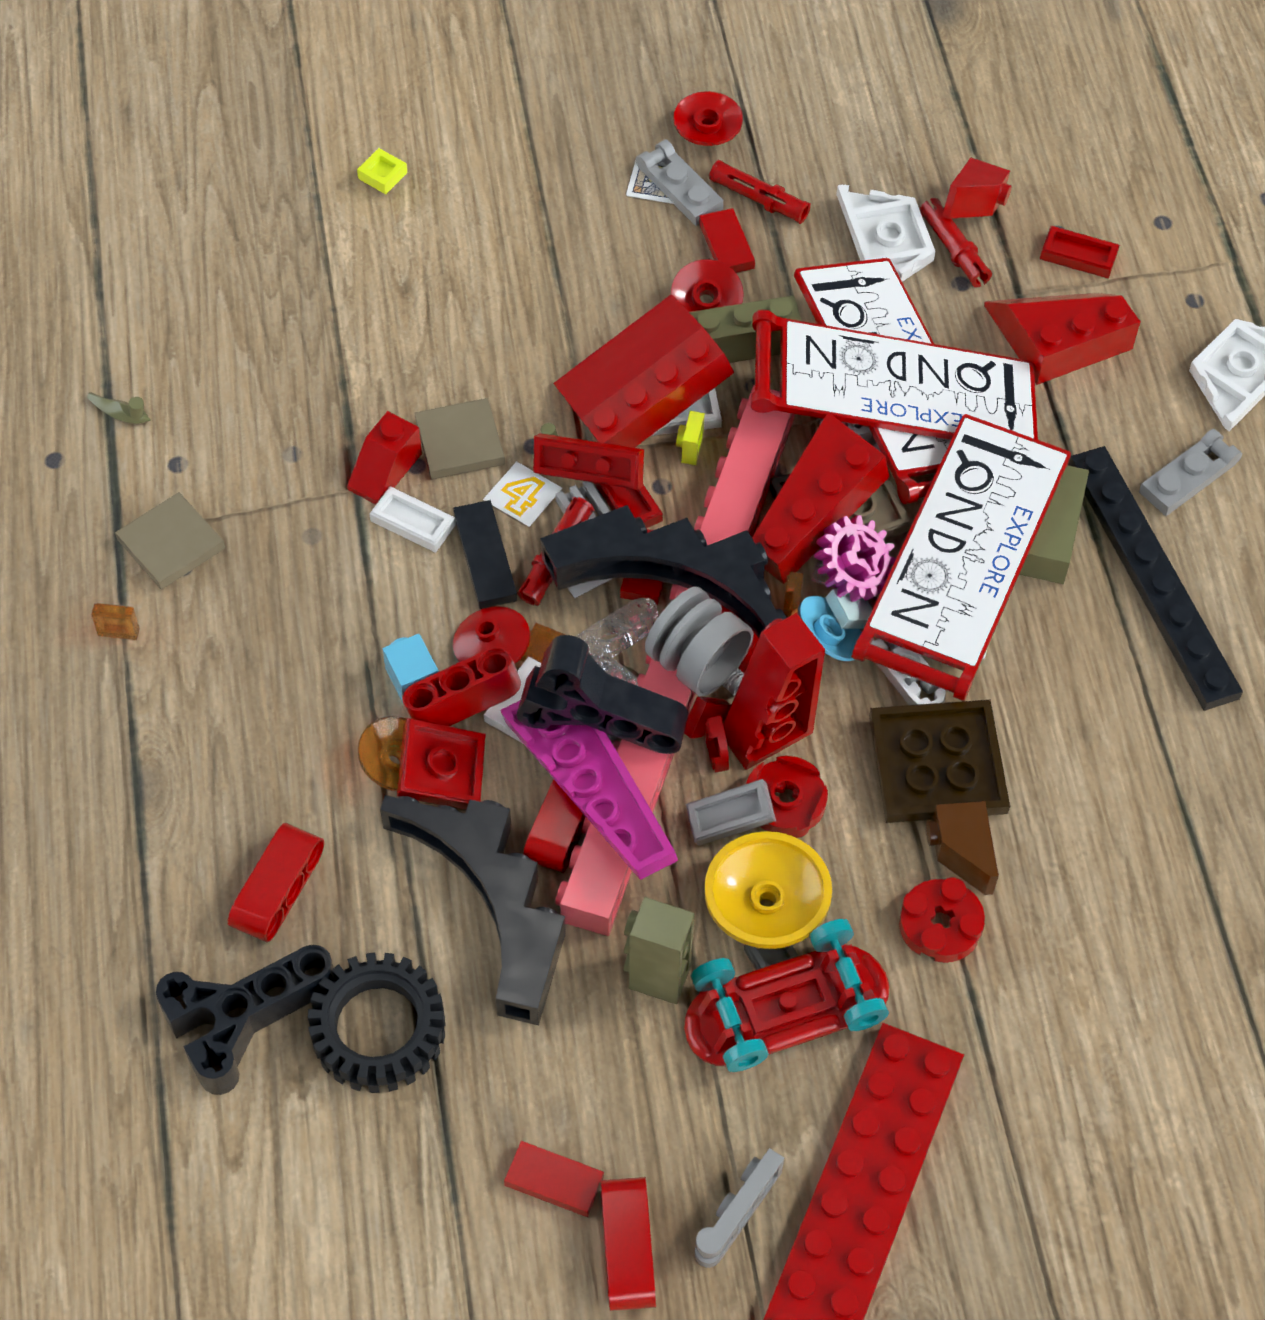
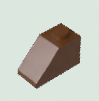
[926,801,999,895]

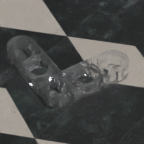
[576,598,659,686]

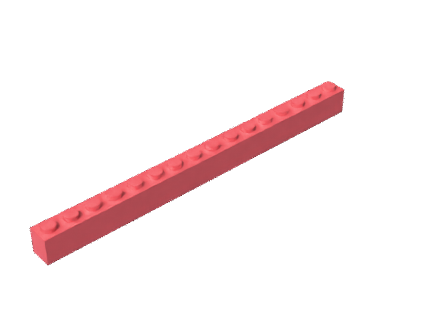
[555,385,795,936]

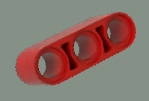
[402,647,521,726]
[523,779,586,873]
[228,823,324,943]
[600,1177,656,1311]

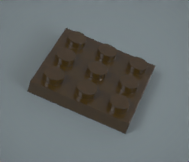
[869,699,1010,823]

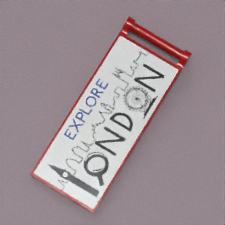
[794,258,951,504]
[751,310,1038,440]
[851,414,1071,701]

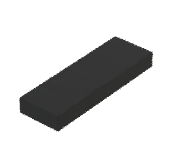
[453,500,518,609]

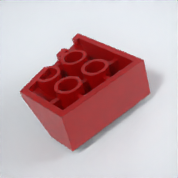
[984,293,1141,385]

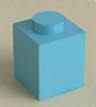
[382,634,439,705]

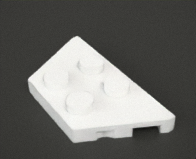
[837,184,935,282]
[1189,319,1265,431]

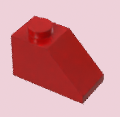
[942,157,1012,219]
[347,411,422,505]

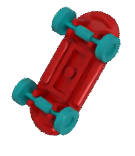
[684,919,889,1072]

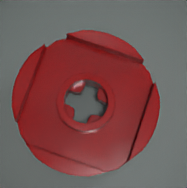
[746,755,828,838]
[899,877,985,963]

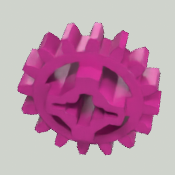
[814,515,896,602]

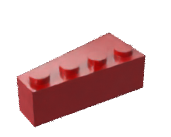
[752,412,889,584]
[723,613,825,770]

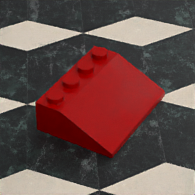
[553,294,735,448]

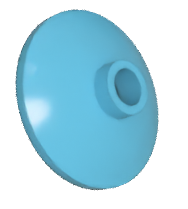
[797,596,862,661]

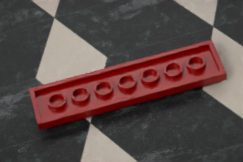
[763,1022,965,1320]

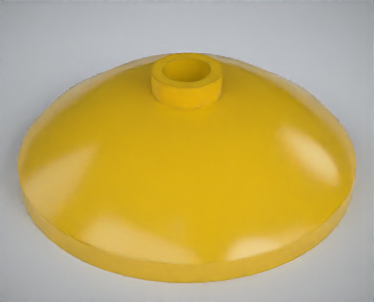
[704,831,832,949]

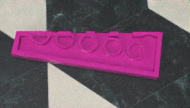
[500,701,678,880]

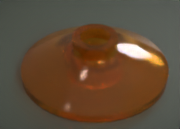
[357,716,407,791]

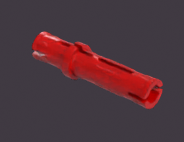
[709,160,811,224]
[920,198,992,287]
[517,497,594,606]

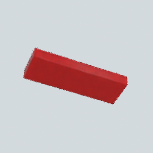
[533,433,644,490]

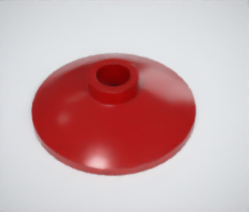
[673,91,743,146]
[671,259,744,312]
[453,606,531,664]

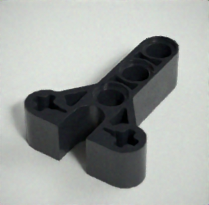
[516,635,689,754]
[156,945,333,1095]

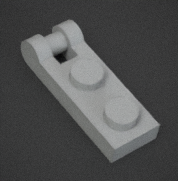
[636,139,724,226]
[1139,429,1243,516]
[695,1148,784,1268]

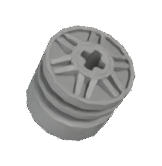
[645,587,754,696]

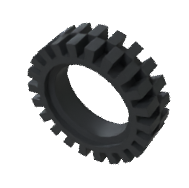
[308,952,446,1093]

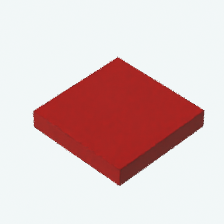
[397,718,486,810]

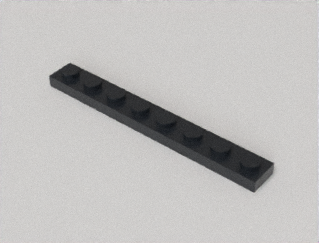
[1068,446,1243,711]

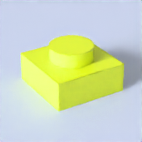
[357,148,408,195]
[676,411,705,465]

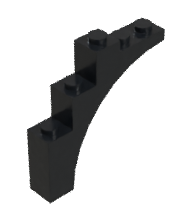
[540,505,786,638]
[380,795,566,1026]

